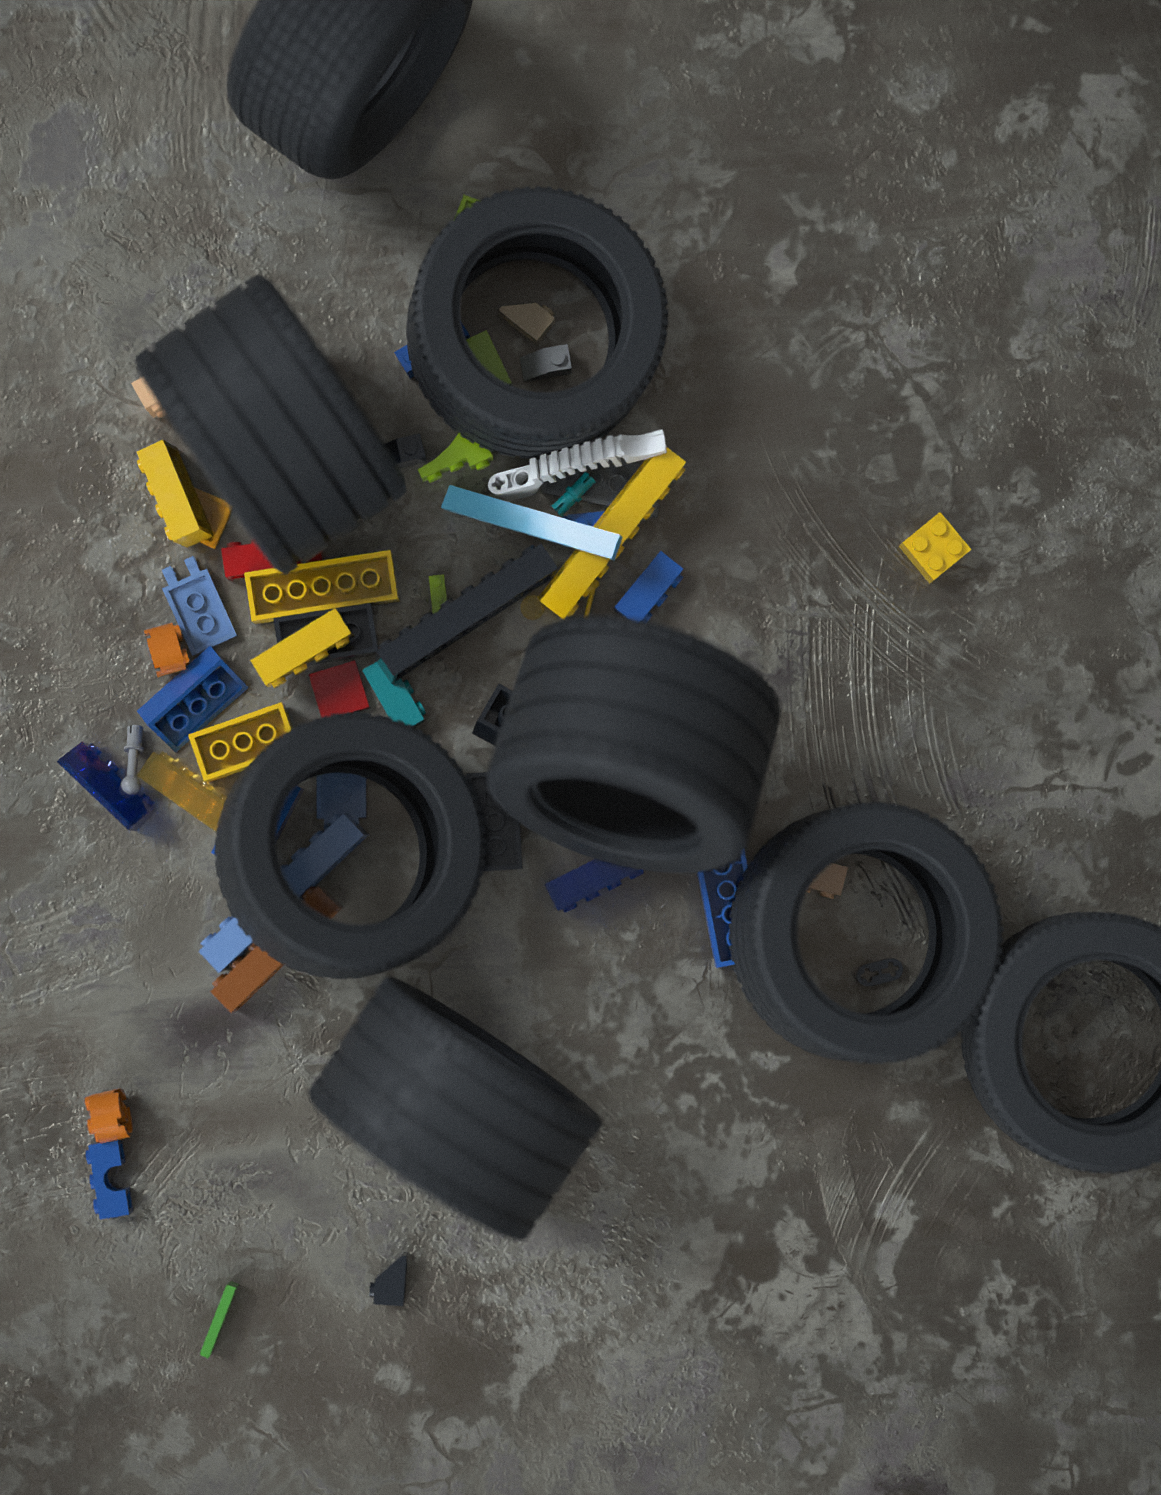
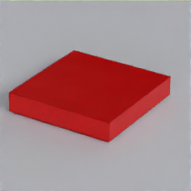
[308,660,370,717]

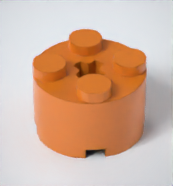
[144,622,190,677]
[85,1088,133,1143]

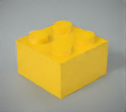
[899,512,971,584]

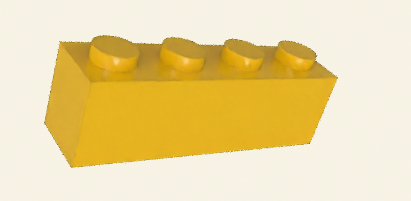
[250,608,353,688]

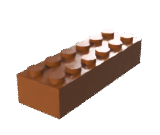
[210,886,343,1013]

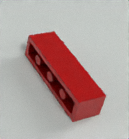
[221,540,324,580]

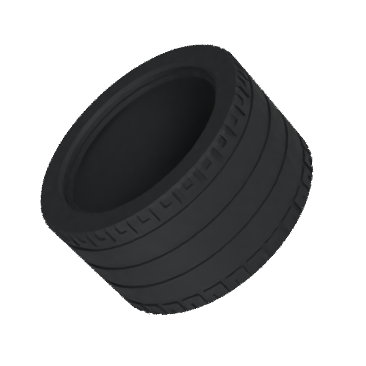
[308,977,602,1241]

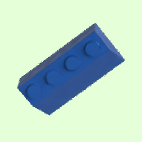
[137,646,249,753]

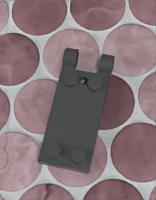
[541,459,660,518]

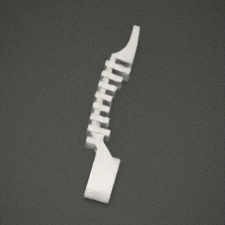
[488,429,667,502]

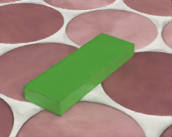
[200,1281,239,1359]

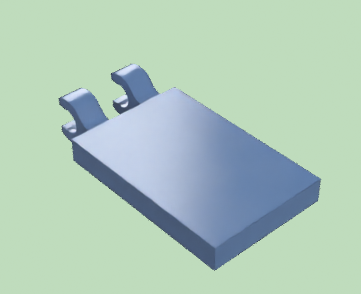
[162,556,238,656]
[317,773,367,831]

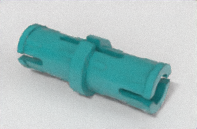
[551,471,596,517]

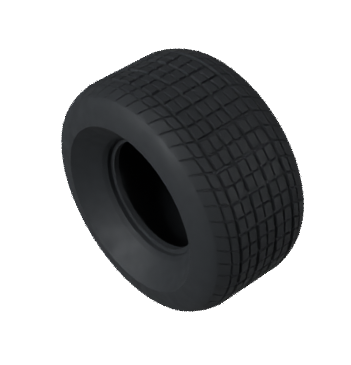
[227,0,473,179]

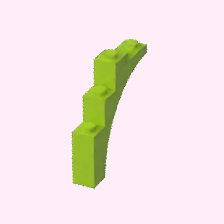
[418,330,512,483]

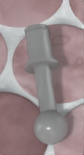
[121,725,144,795]

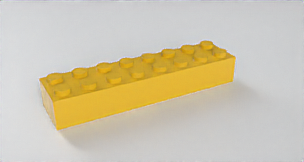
[538,447,686,619]

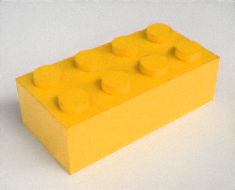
[137,440,214,548]
[188,702,293,783]

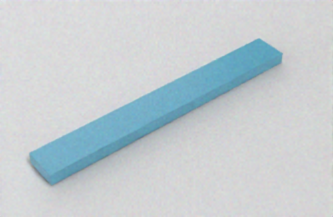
[441,485,623,560]

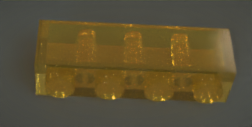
[136,751,227,832]

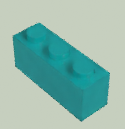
[362,662,427,728]

